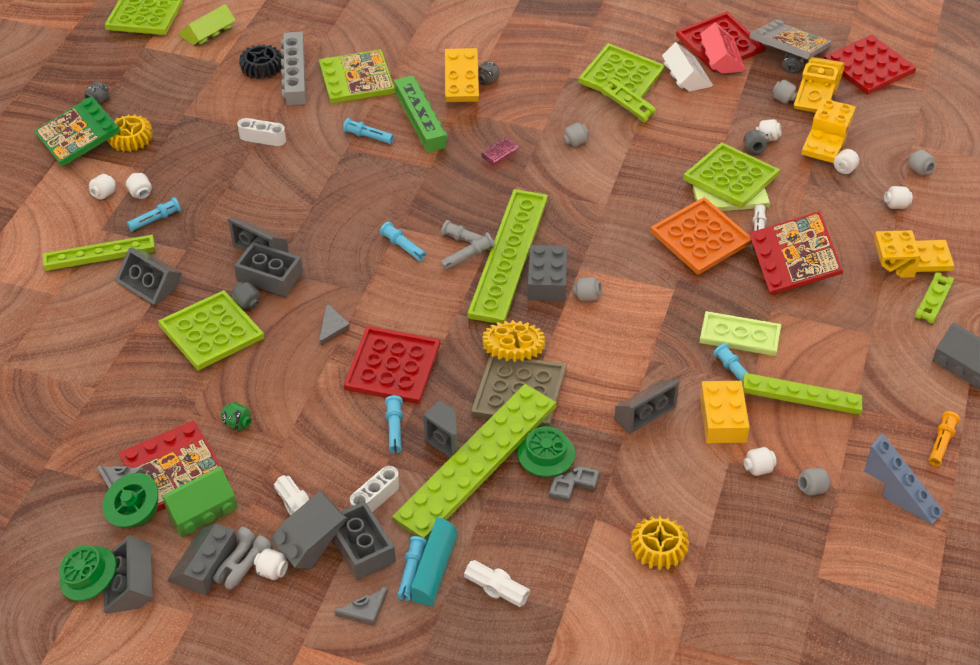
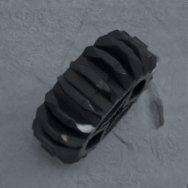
[239,44,283,80]

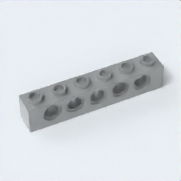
[281,31,306,105]

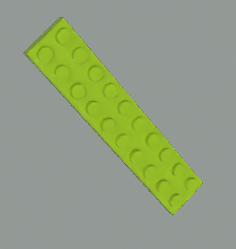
[467,189,548,324]
[392,384,557,540]

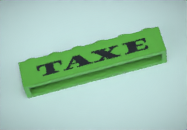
[394,75,448,153]

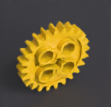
[482,320,545,362]

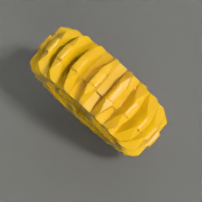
[107,114,153,153]
[630,515,689,571]

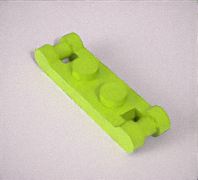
[601,78,656,123]
[915,272,955,324]

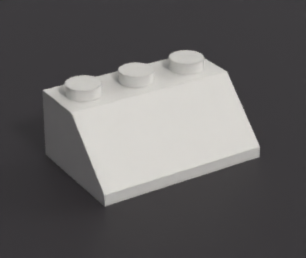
[662,42,713,91]

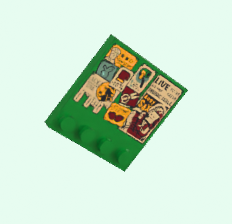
[34,96,121,167]

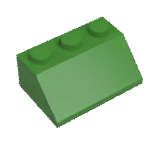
[163,466,237,537]

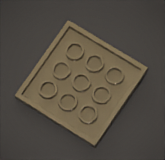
[471,353,567,427]

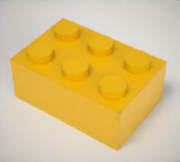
[700,381,749,443]

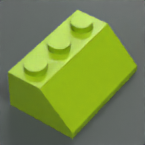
[178,4,236,45]

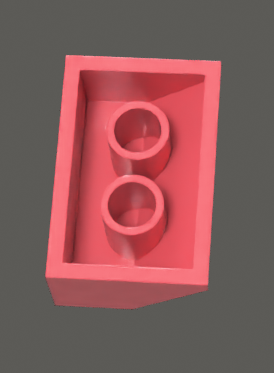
[700,23,746,73]

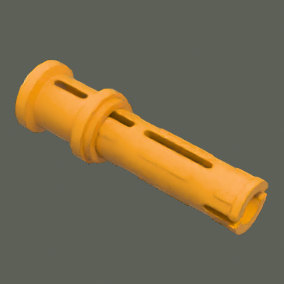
[928,411,960,467]

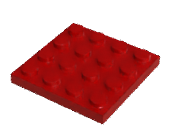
[824,35,916,95]

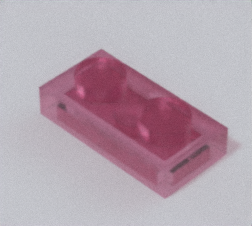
[482,137,518,165]

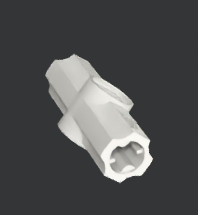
[274,475,309,515]
[464,560,530,607]

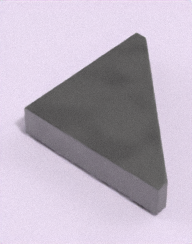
[319,304,350,345]
[97,465,146,488]
[335,587,388,626]

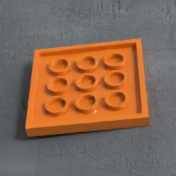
[650,197,752,275]

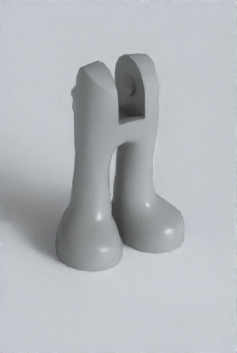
[213,527,273,590]

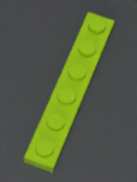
[43,235,156,271]
[742,373,862,415]

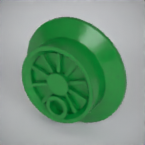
[518,426,575,477]
[102,473,159,528]
[59,545,117,601]

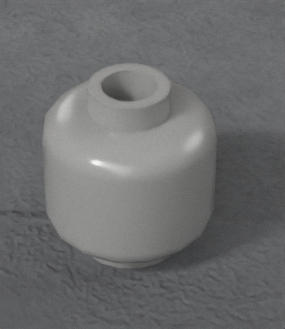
[772,80,798,104]
[563,122,589,147]
[909,150,935,175]
[573,277,602,302]
[798,467,831,496]

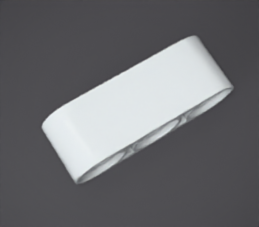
[237,118,286,146]
[350,466,399,512]

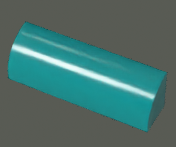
[411,517,458,607]

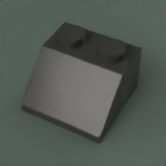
[423,401,458,458]

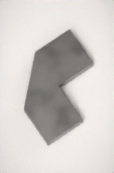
[549,466,600,502]

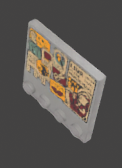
[749,20,832,59]

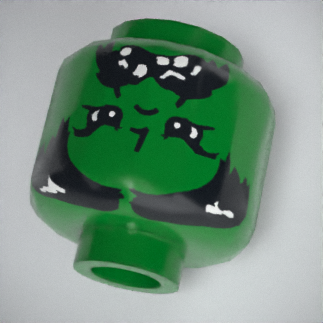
[221,402,252,432]

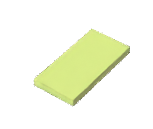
[693,185,770,211]
[699,311,781,356]

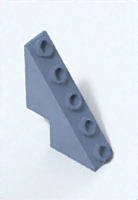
[864,434,943,525]

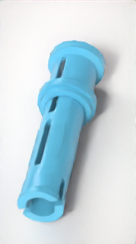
[343,118,394,145]
[127,197,181,232]
[380,222,427,262]
[713,343,752,395]
[385,395,403,453]
[397,536,427,601]

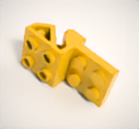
[445,48,479,102]
[794,57,844,113]
[801,98,856,163]
[874,230,954,278]

